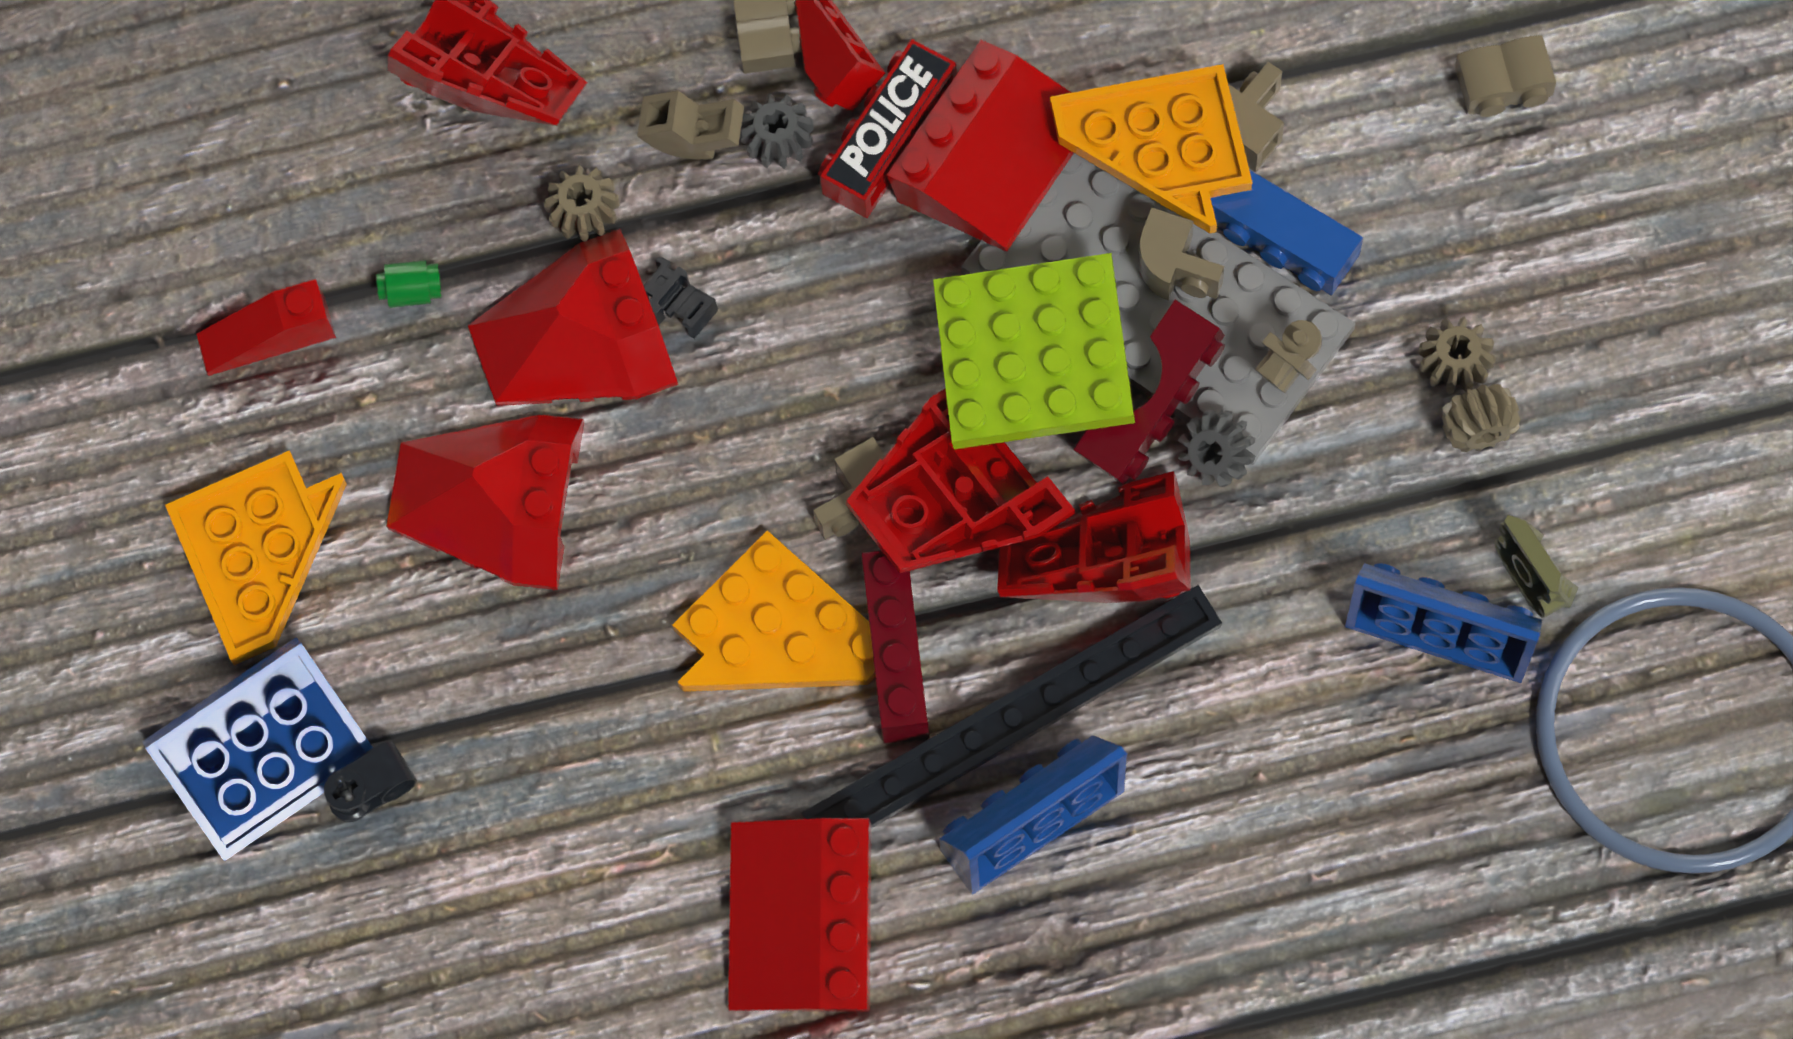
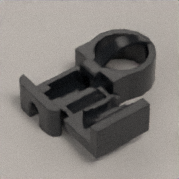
[643,257,718,339]

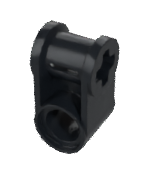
[324,741,417,822]

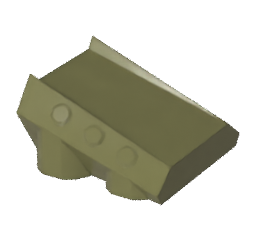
[1494,515,1579,618]

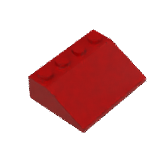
[887,40,1074,252]
[728,818,871,1012]

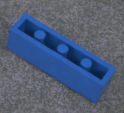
[1211,170,1363,296]

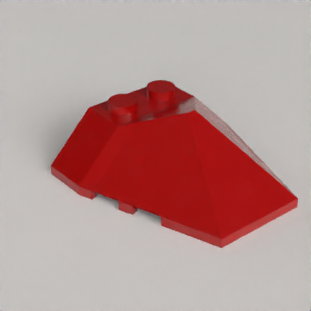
[387,0,587,126]
[468,229,678,406]
[846,388,1075,574]
[386,414,584,590]
[997,471,1191,603]

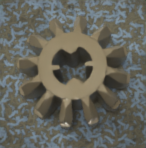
[544,164,620,242]
[1418,316,1496,394]
[1441,384,1521,452]

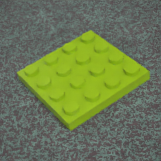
[933,253,1135,449]

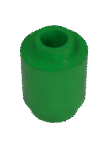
[376,260,442,308]

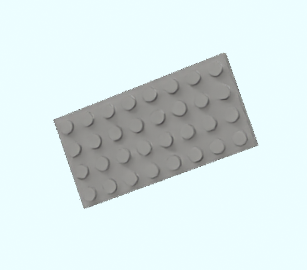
[961,153,1356,465]

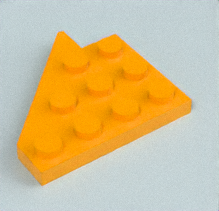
[1050,64,1253,233]
[165,450,347,665]
[672,530,876,692]

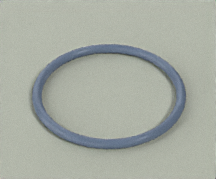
[1536,587,1793,874]

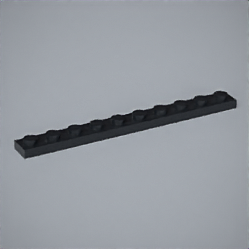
[801,585,1222,829]

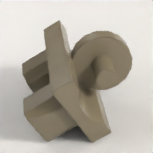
[1255,320,1322,393]

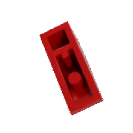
[795,0,886,111]
[197,279,336,376]

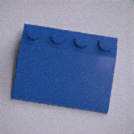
[1345,563,1542,683]
[142,638,373,861]
[939,735,1127,895]

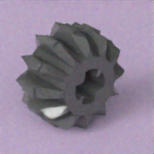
[740,93,814,169]
[1178,410,1256,487]

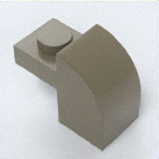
[1228,62,1284,173]
[637,90,744,160]
[1139,207,1225,301]
[813,437,885,540]

